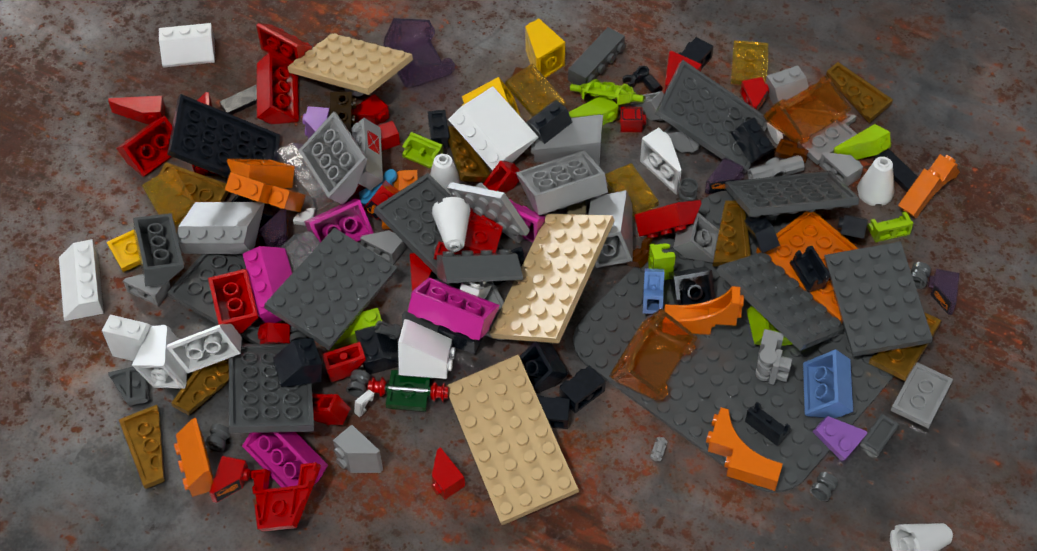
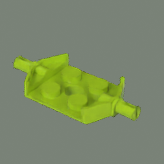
[570,79,645,105]

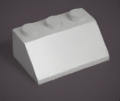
[159,23,215,67]
[167,324,242,373]

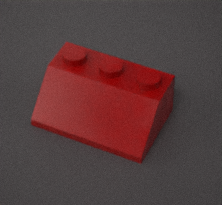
[256,23,312,63]
[116,116,172,177]
[635,200,702,238]
[208,269,258,334]

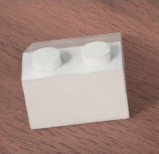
[640,127,682,195]

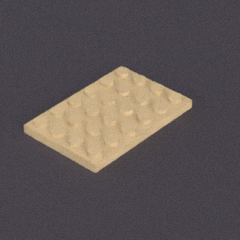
[288,33,413,95]

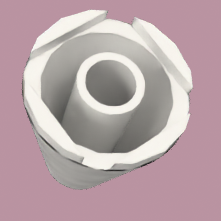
[430,154,463,195]
[857,157,895,206]
[432,197,470,252]
[890,523,953,551]

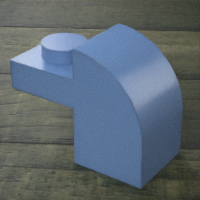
[643,268,664,314]

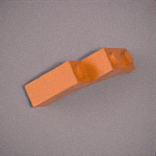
[898,154,960,219]
[225,172,306,212]
[663,286,744,335]
[706,407,783,491]

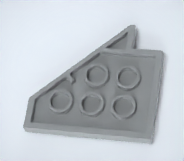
[769,108,857,164]
[447,182,530,243]

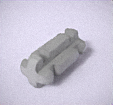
[650,437,668,462]

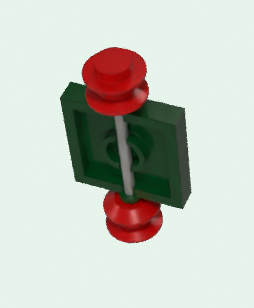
[368,370,449,412]

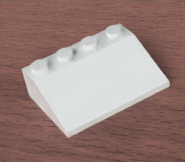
[448,86,539,170]

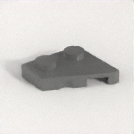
[108,367,148,406]

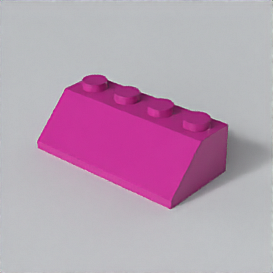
[243,246,293,323]
[408,278,499,340]
[242,432,328,487]

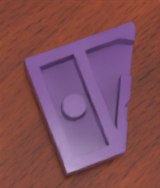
[812,416,867,461]

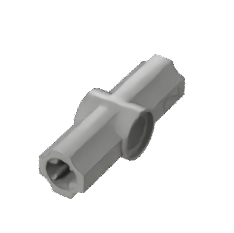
[747,155,805,179]

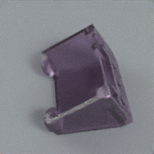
[384,18,455,88]

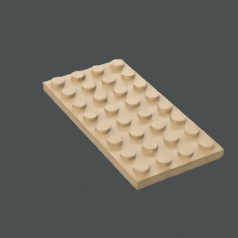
[489,214,615,343]
[446,355,579,526]

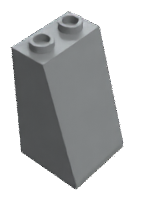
[531,115,603,166]
[588,190,633,268]

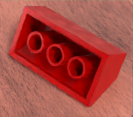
[257,52,299,125]

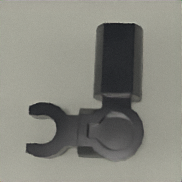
[622,66,663,93]

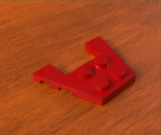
[434,208,503,260]
[250,462,321,531]

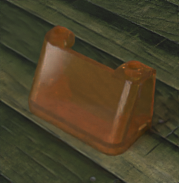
[763,75,852,145]
[609,309,698,401]

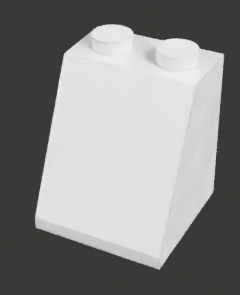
[102,315,152,361]
[398,319,455,379]
[132,325,187,389]

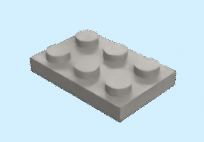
[891,362,953,429]

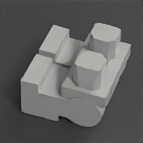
[755,329,792,385]

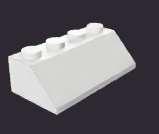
[59,239,104,321]

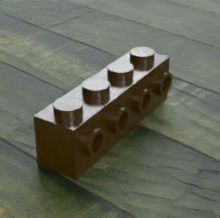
[329,92,357,135]

